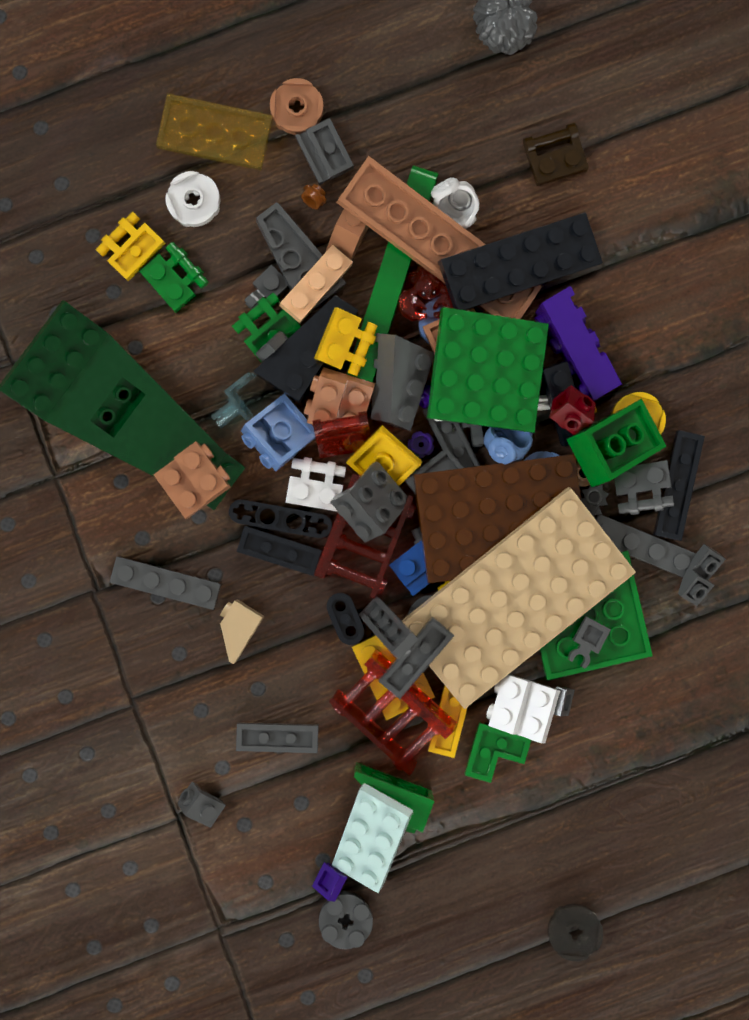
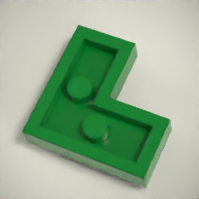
[464,722,531,783]

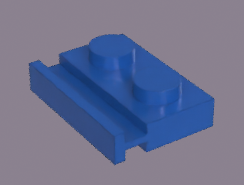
[389,540,430,596]

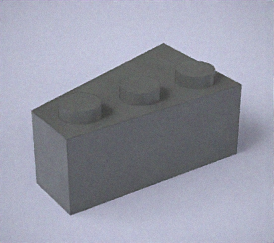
[371,333,435,431]

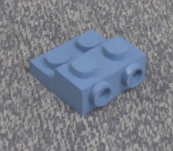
[241,394,319,471]

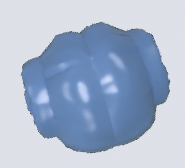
[484,427,533,465]

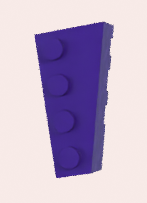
[535,286,622,401]

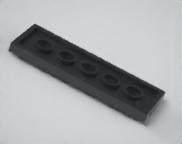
[438,212,603,310]

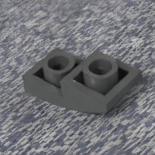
[678,544,726,606]

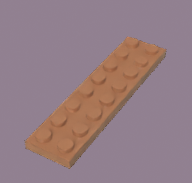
[336,156,542,319]

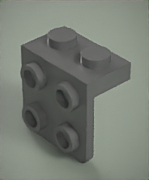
[330,462,409,542]

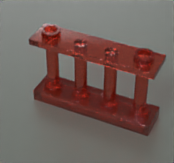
[314,474,417,599]
[329,649,457,776]

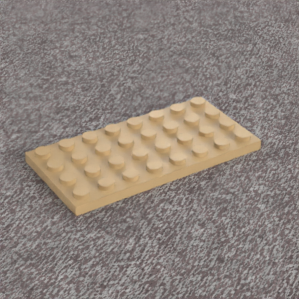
[402,487,636,709]

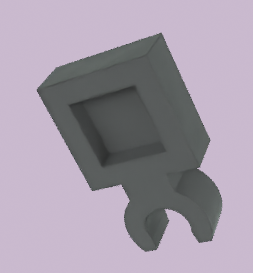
[568,616,611,668]

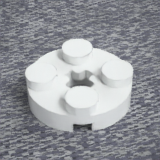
[166,171,220,227]

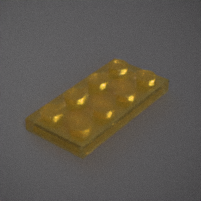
[156,93,273,170]

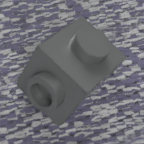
[178,782,226,828]

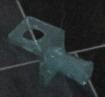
[211,372,256,428]

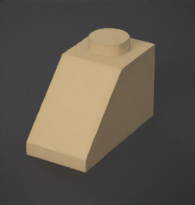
[220,599,264,664]

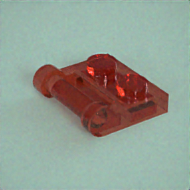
[312,411,371,458]

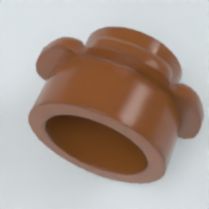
[301,184,326,209]

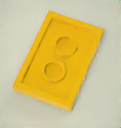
[352,635,435,720]

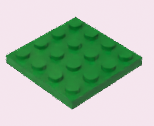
[427,307,549,433]
[539,551,653,680]

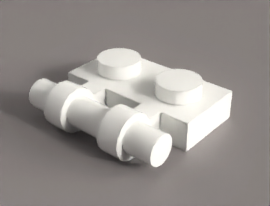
[285,457,346,512]

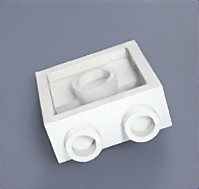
[487,674,560,743]

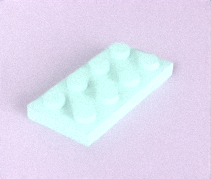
[332,783,413,893]

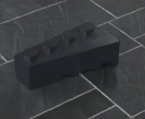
[253,295,359,405]

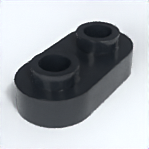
[327,593,364,645]

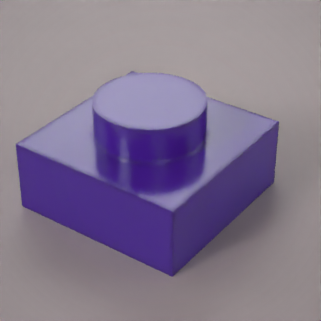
[312,862,347,902]

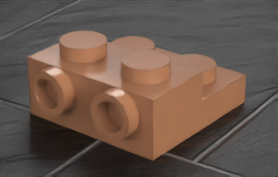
[304,367,375,434]
[154,442,231,519]

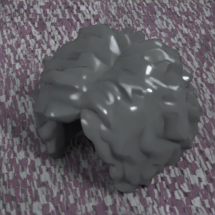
[473,0,538,55]

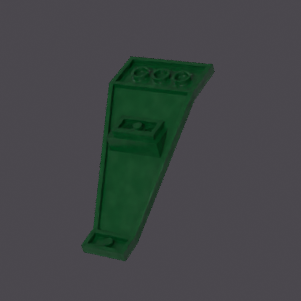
[0,300,246,510]

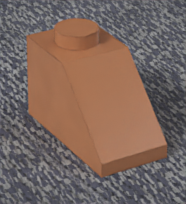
[325,209,369,261]

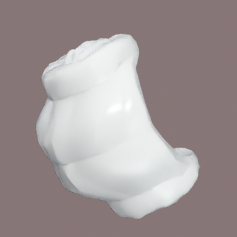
[431,178,479,229]

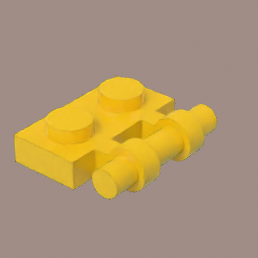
[95,212,165,281]
[314,307,378,376]

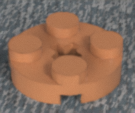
[270,78,324,135]

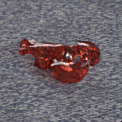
[398,264,454,321]

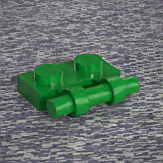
[139,242,209,313]
[232,292,301,362]

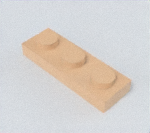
[280,245,353,323]

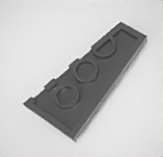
[256,202,346,317]

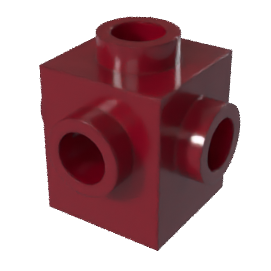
[549,385,596,435]

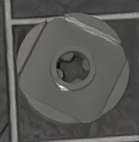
[319,892,373,949]

